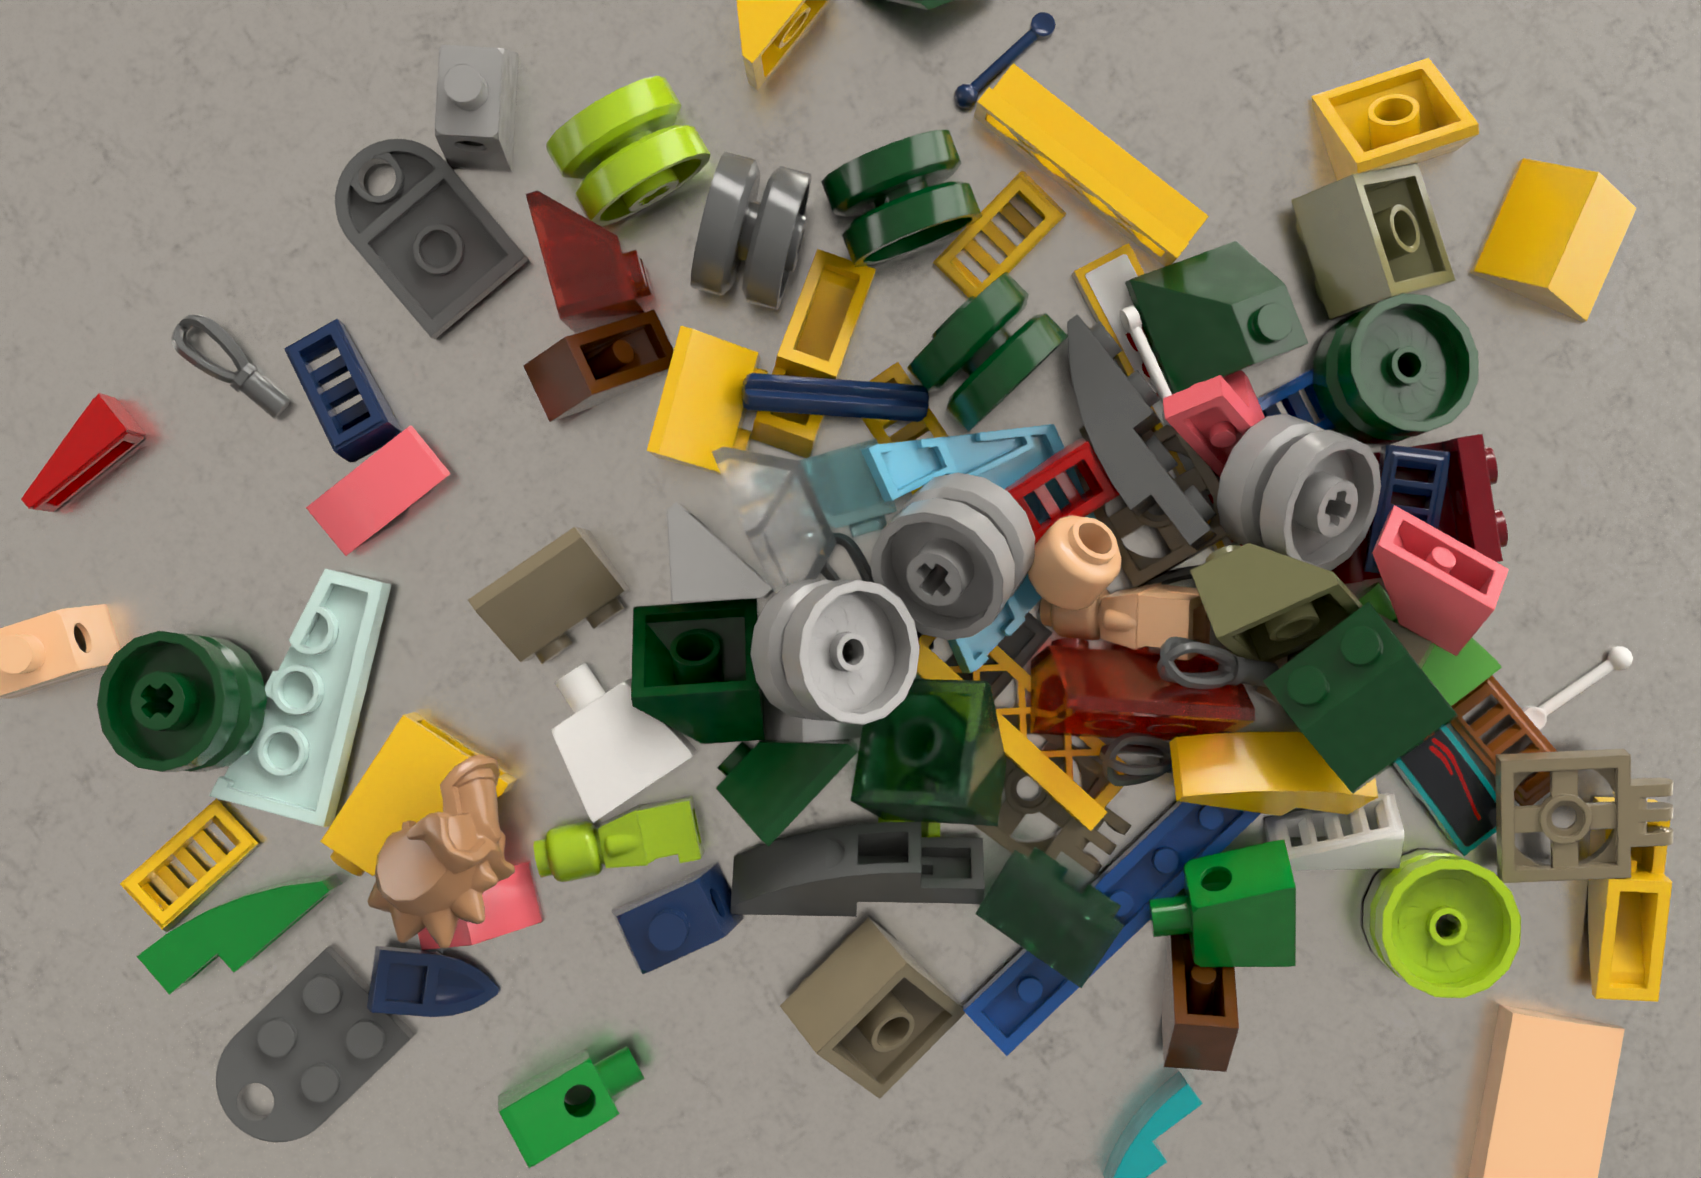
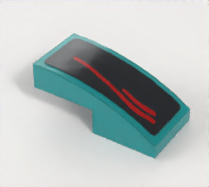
[1393,726,1497,856]

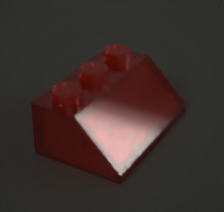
[1030,638,1255,742]

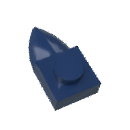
[367,946,499,1017]

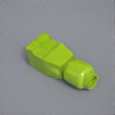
[533,795,704,882]

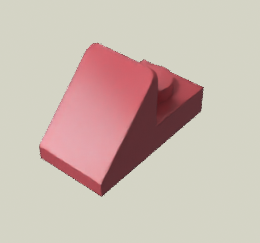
[1163,371,1265,477]

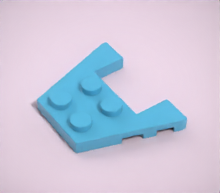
[861,424,1096,673]

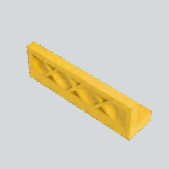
[974,63,1209,266]
[917,634,1126,831]

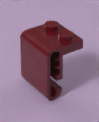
[1332,434,1508,584]

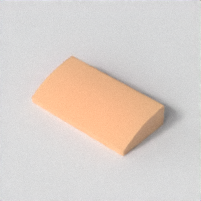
[1468,1005,1625,1178]

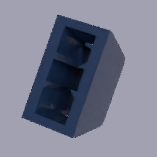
[611,861,744,974]

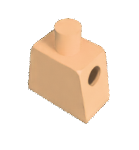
[0,604,121,699]

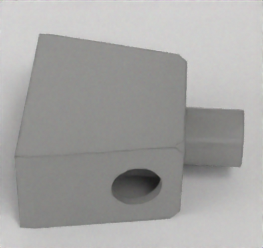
[435,45,519,172]

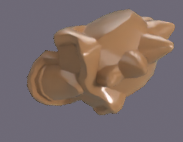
[367,754,515,949]

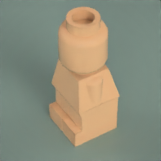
[1040,582,1210,660]

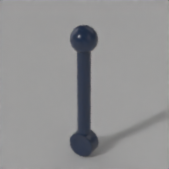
[954,12,1056,108]

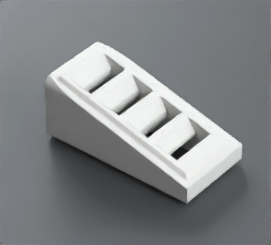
[1264,793,1404,871]

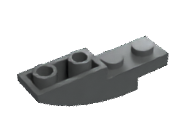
[1067,314,1217,550]
[731,822,985,917]

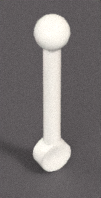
[1119,305,1172,426]
[1522,646,1633,730]

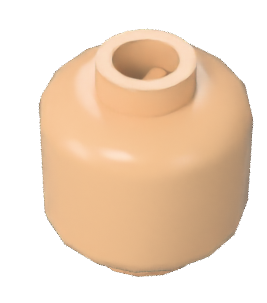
[1028,515,1122,611]

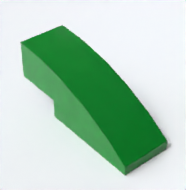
[137,874,343,995]

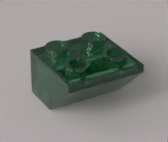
[975,847,1125,988]

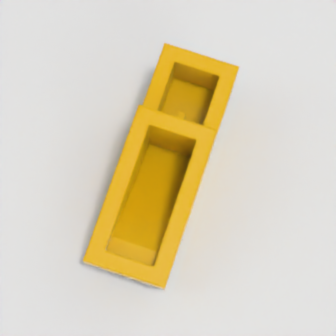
[751,249,876,459]
[1169,732,1378,816]
[1588,797,1672,1002]

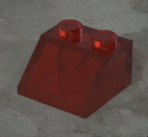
[526,191,652,333]

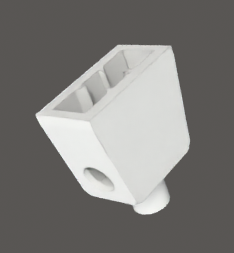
[551,662,697,823]

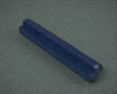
[742,373,929,422]

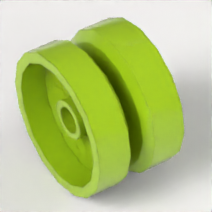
[546,76,711,227]
[1363,849,1521,998]

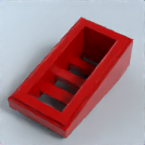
[21,393,146,512]
[1005,438,1120,545]

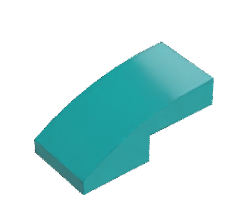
[1103,1071,1203,1178]

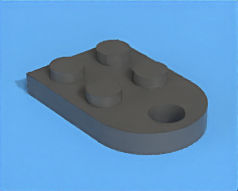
[335,139,529,339]
[216,946,415,1143]

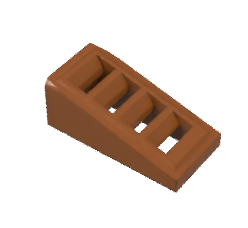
[1450,675,1558,806]

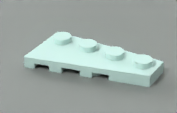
[209,569,391,827]

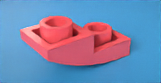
[306,425,451,556]

